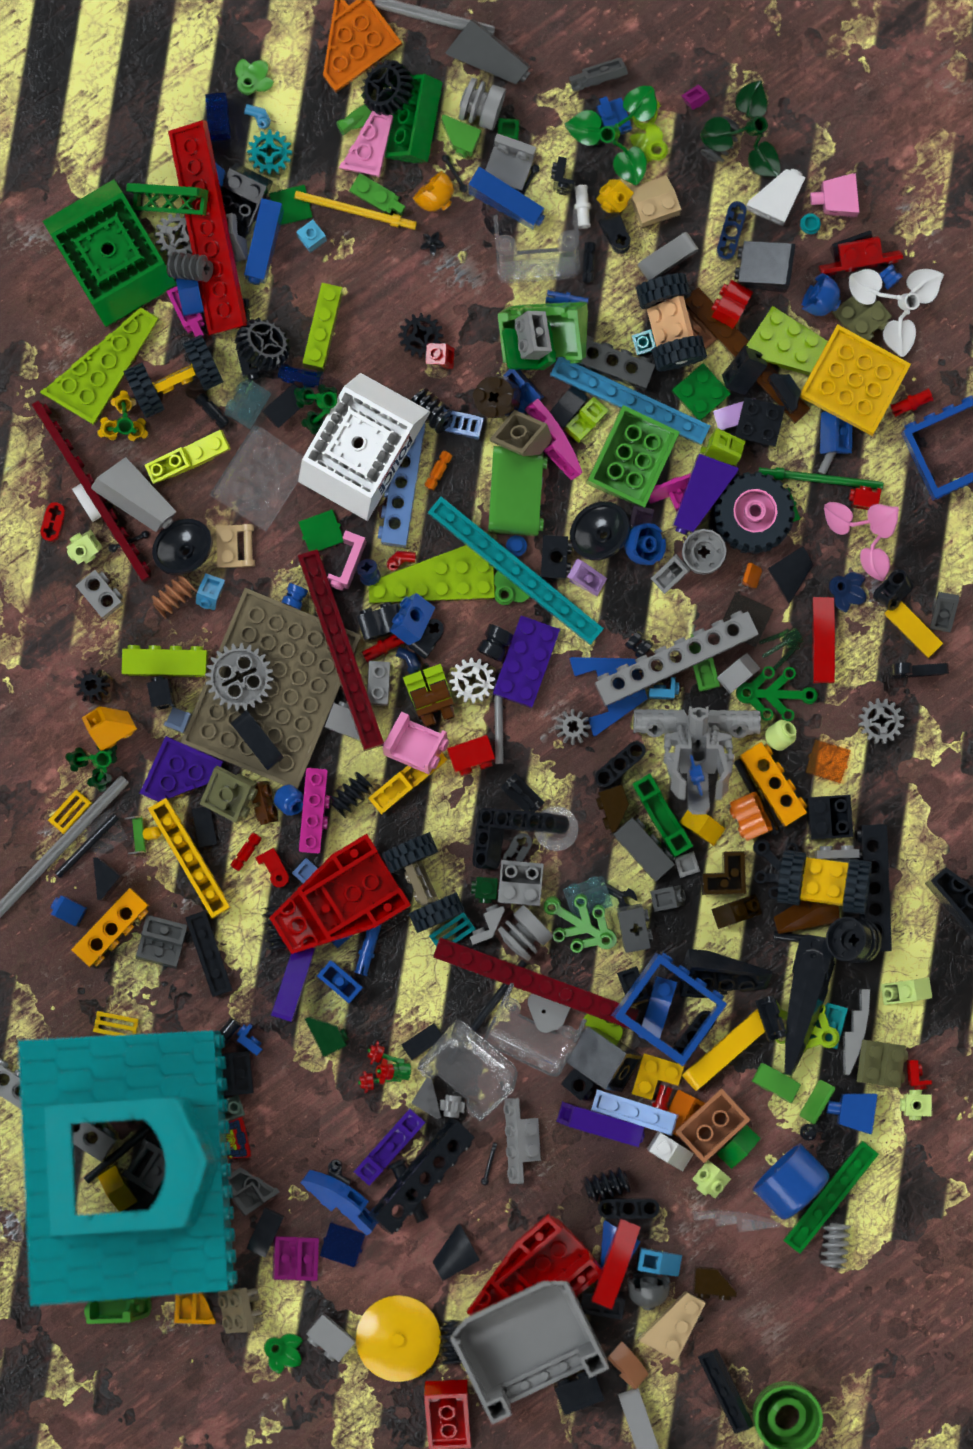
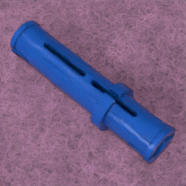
[354,924,382,976]

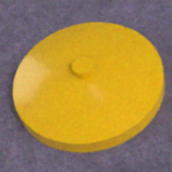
[356,1295,441,1382]

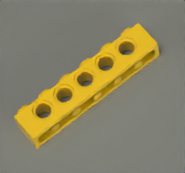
[148,798,232,918]

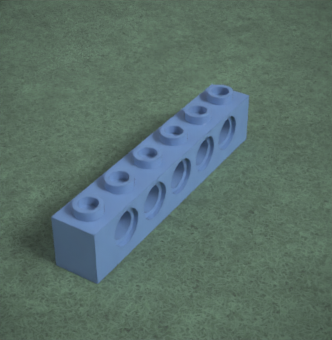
[378,423,425,548]

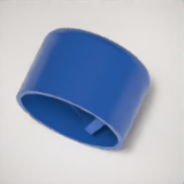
[752,1143,829,1220]

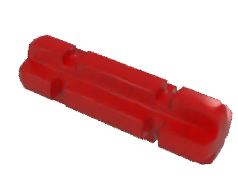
[231,833,261,871]

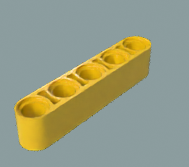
[682,1009,765,1091]

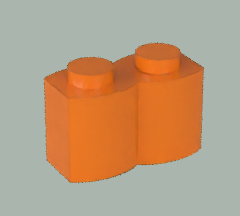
[729,792,773,841]

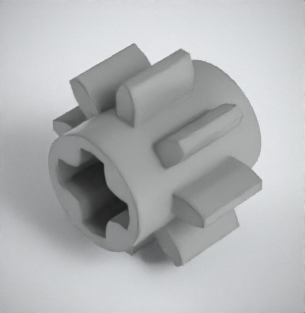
[439,1095,465,1118]

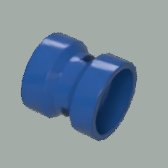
[281,583,308,610]

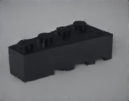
[925,867,973,939]

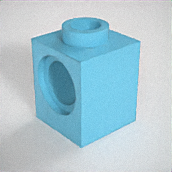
[296,219,327,253]

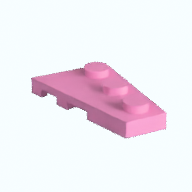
[339,111,394,177]

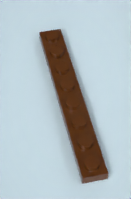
[685,287,811,424]

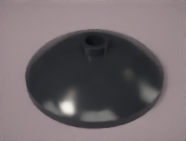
[570,501,630,560]
[152,519,213,575]

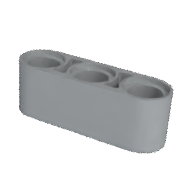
[637,232,699,281]

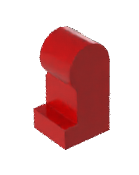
[255,848,289,887]

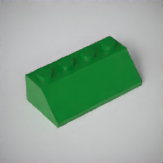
[384,74,442,163]

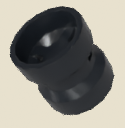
[625,630,654,658]

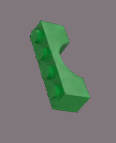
[631,774,693,857]

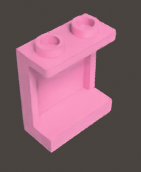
[327,530,366,591]
[382,712,449,774]

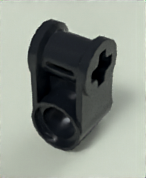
[598,212,631,254]
[873,569,914,611]
[408,619,444,659]

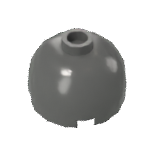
[628,1272,670,1310]

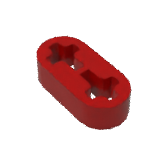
[40,502,66,542]

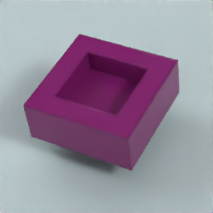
[681,84,710,110]

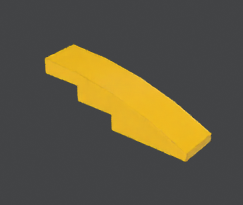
[368,752,449,814]

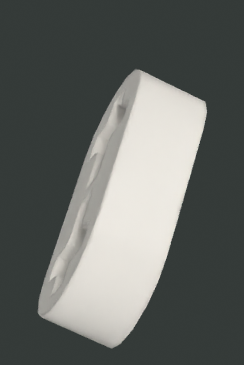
[72,484,102,522]

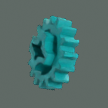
[247,129,292,176]

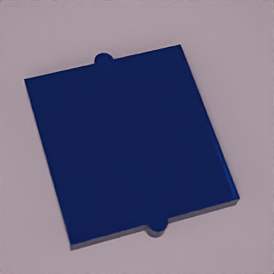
[320,1222,365,1268]

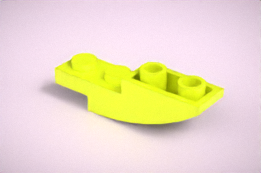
[145,430,230,484]

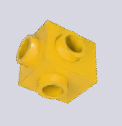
[596,180,634,213]

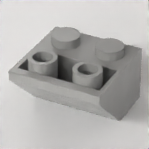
[498,860,544,906]

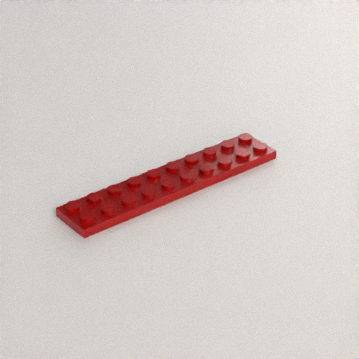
[168,120,247,335]

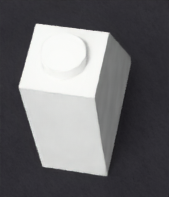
[746,169,805,226]
[647,1131,694,1171]

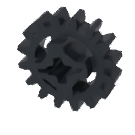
[398,313,444,359]

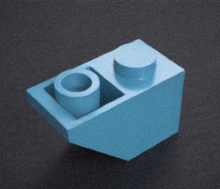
[637,1247,682,1276]

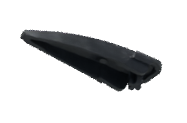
[785,935,835,1076]

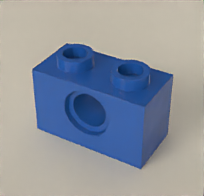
[390,593,435,645]
[317,960,364,1004]

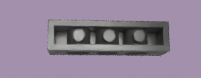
[576,335,655,391]

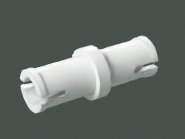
[574,185,591,229]

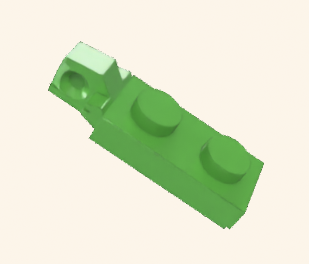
[349,173,406,216]
[689,634,720,692]

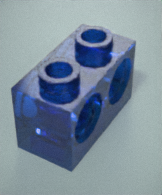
[205,92,231,141]

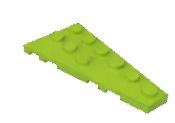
[746,306,828,376]
[40,308,159,425]
[368,535,495,604]

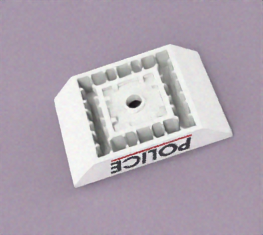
[298,373,430,521]

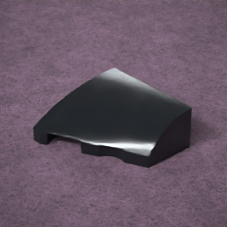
[767,546,813,603]
[433,1224,480,1281]

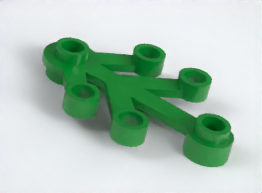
[736,666,818,722]

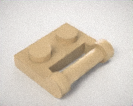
[216,524,255,568]

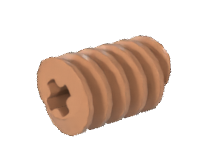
[152,575,197,619]

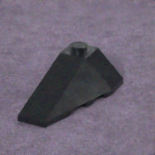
[680,949,773,998]

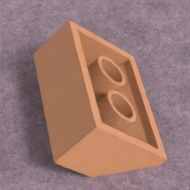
[675,1088,750,1163]

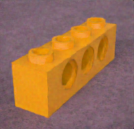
[739,742,807,827]
[71,888,150,967]

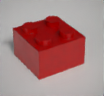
[447,735,495,777]

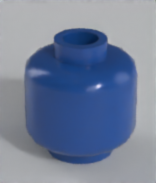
[274,784,304,816]

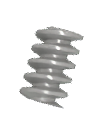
[820,1223,851,1269]

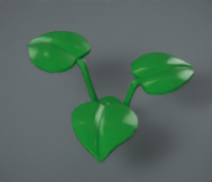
[565,86,657,185]

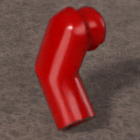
[387,551,416,571]

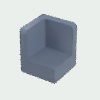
[164,707,192,734]

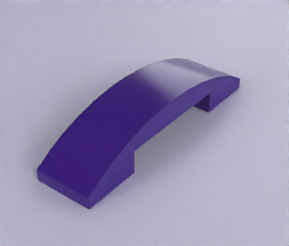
[354,1109,426,1186]

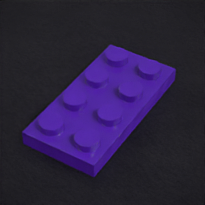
[493,615,560,708]

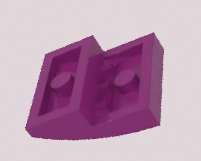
[272,1236,319,1281]

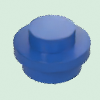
[506,535,527,557]

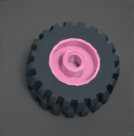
[713,472,795,554]

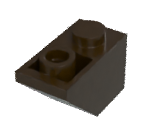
[595,785,629,833]
[711,894,762,929]
[693,1266,737,1300]

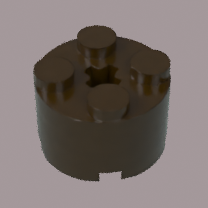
[473,376,522,418]

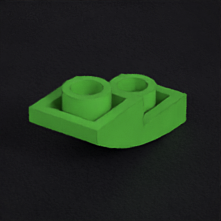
[752,1063,801,1103]

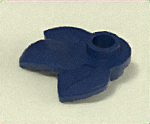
[829,572,867,612]

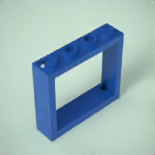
[901,395,973,501]
[612,953,727,1066]

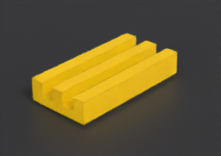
[48,789,92,834]
[93,1011,139,1036]

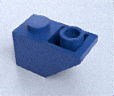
[50,895,88,927]

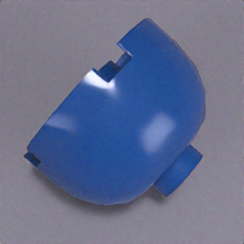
[802,273,841,316]
[624,523,666,565]

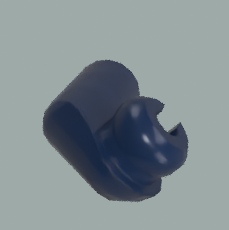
[395,647,421,674]

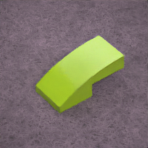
[563,397,609,443]

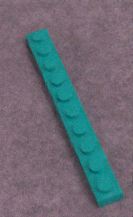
[427,497,604,645]

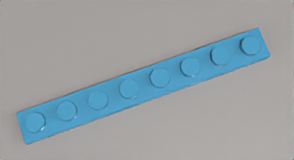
[550,357,710,446]

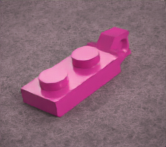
[166,286,205,339]

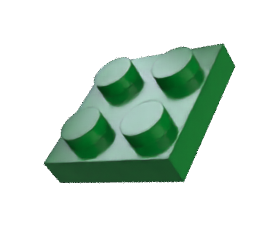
[672,363,731,421]

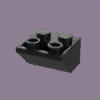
[806,795,853,840]

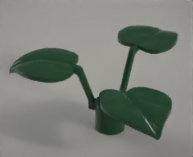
[700,81,780,177]

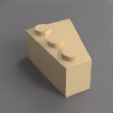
[638,1291,706,1360]

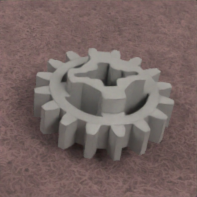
[154,213,192,257]
[858,698,904,744]

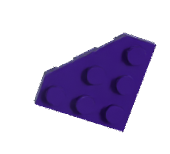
[139,736,223,802]

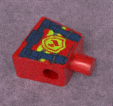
[226,1117,252,1159]

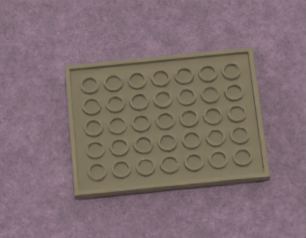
[180,588,361,789]

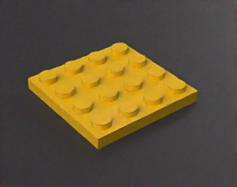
[800,324,911,436]

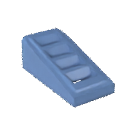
[444,409,484,440]

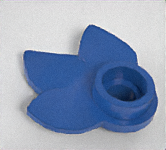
[689,755,705,796]

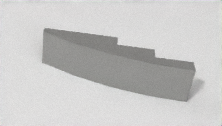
[843,989,870,1075]

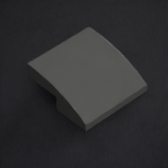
[136,915,188,969]

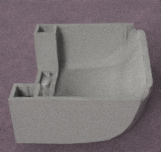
[450,1281,609,1424]

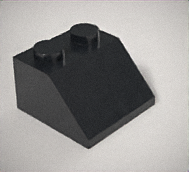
[554,1370,604,1416]

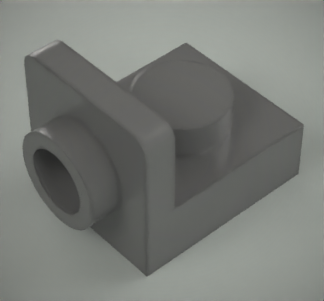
[650,885,686,912]

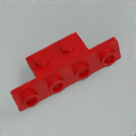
[818,236,903,276]

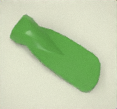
[336,104,372,136]

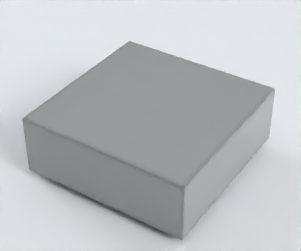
[674,851,700,878]

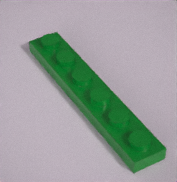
[783,1140,879,1254]

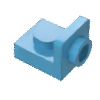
[196,573,225,610]
[648,677,679,700]

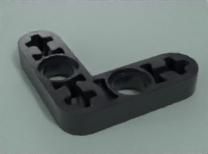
[888,662,949,679]

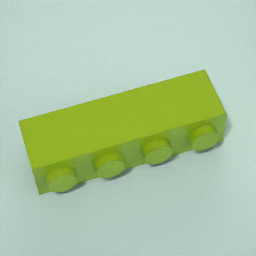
[303,283,343,372]
[122,645,208,677]

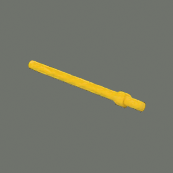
[294,191,417,230]

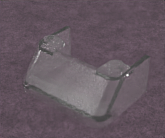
[493,209,580,283]
[484,983,587,1076]

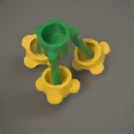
[97,390,148,441]

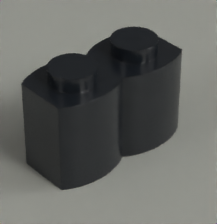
[357,602,399,642]

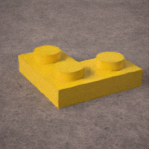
[631,1053,684,1100]

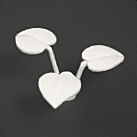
[849,269,944,357]

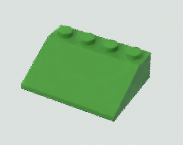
[586,405,680,508]

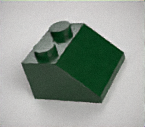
[305,1017,349,1057]

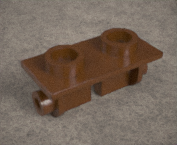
[252,781,278,825]

